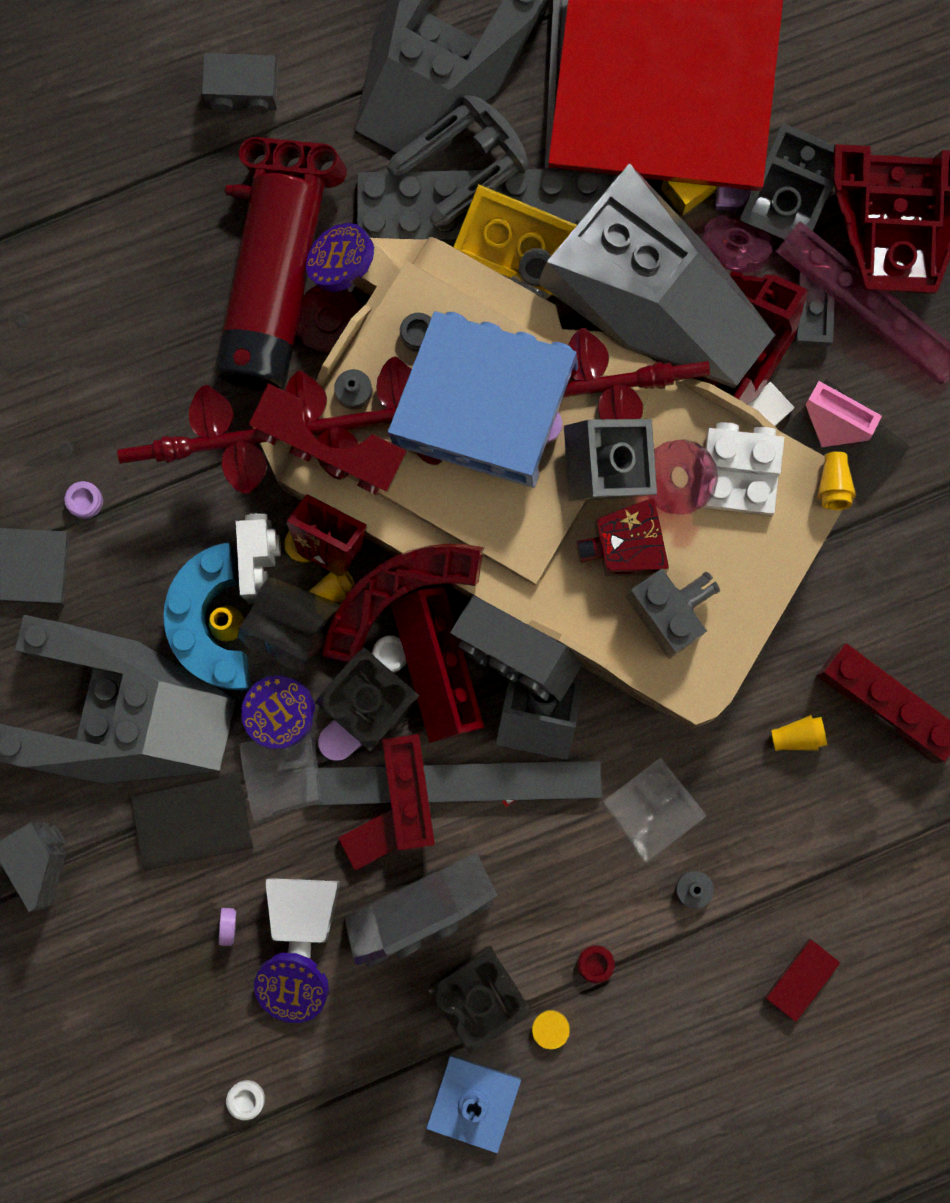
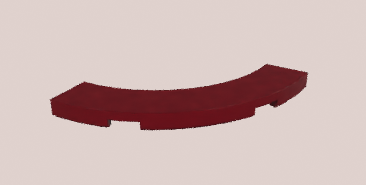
[322,544,484,665]

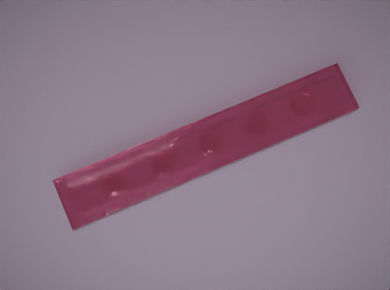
[776,221,950,385]

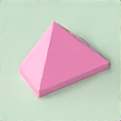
[806,381,882,447]

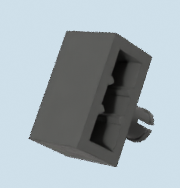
[626,569,720,659]

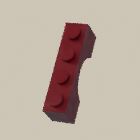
[249,383,407,495]
[816,643,950,763]

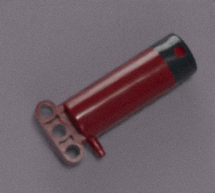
[215,137,347,391]

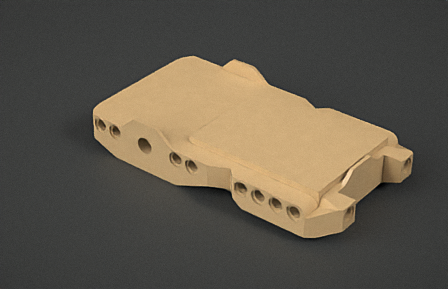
[253,237,842,729]

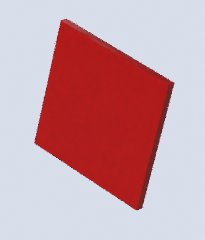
[548,0,783,191]

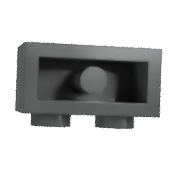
[202,53,279,113]

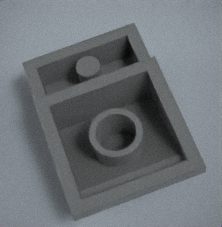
[739,123,834,249]

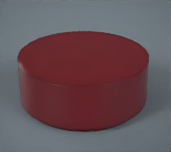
[577,945,615,983]

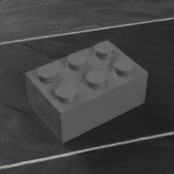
[450,595,583,702]

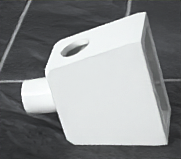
[266,878,340,958]

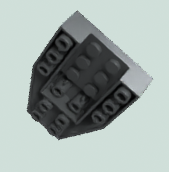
[538,163,775,388]
[344,851,497,968]

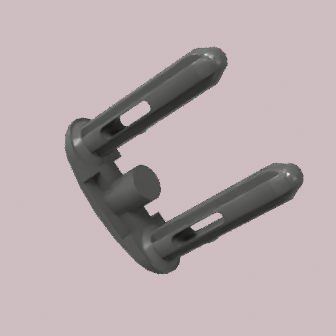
[387,95,528,227]

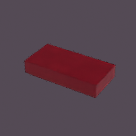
[338,809,397,870]
[764,939,841,1022]

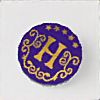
[306,223,375,292]
[242,675,315,749]
[254,953,329,1023]

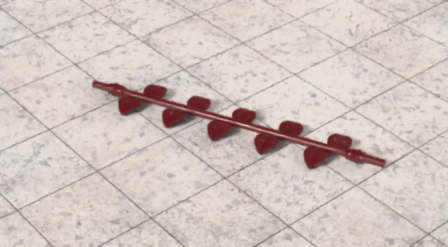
[117,328,710,494]

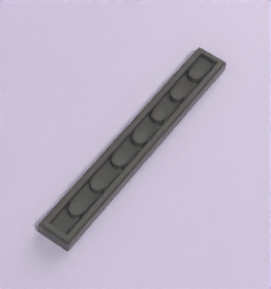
[307,761,602,805]

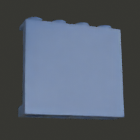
[388,311,578,488]

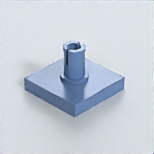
[426,1054,521,1153]

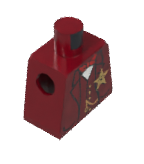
[287,494,367,576]
[576,498,669,576]

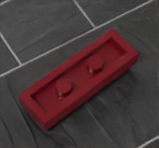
[382,734,435,850]

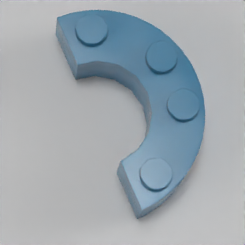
[164,542,251,692]

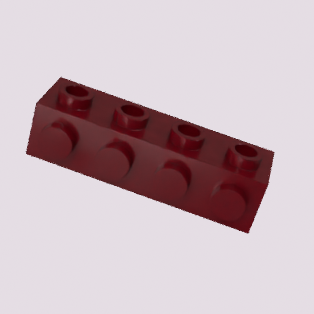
[390,586,484,743]

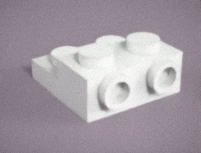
[698,422,785,516]
[236,514,281,604]

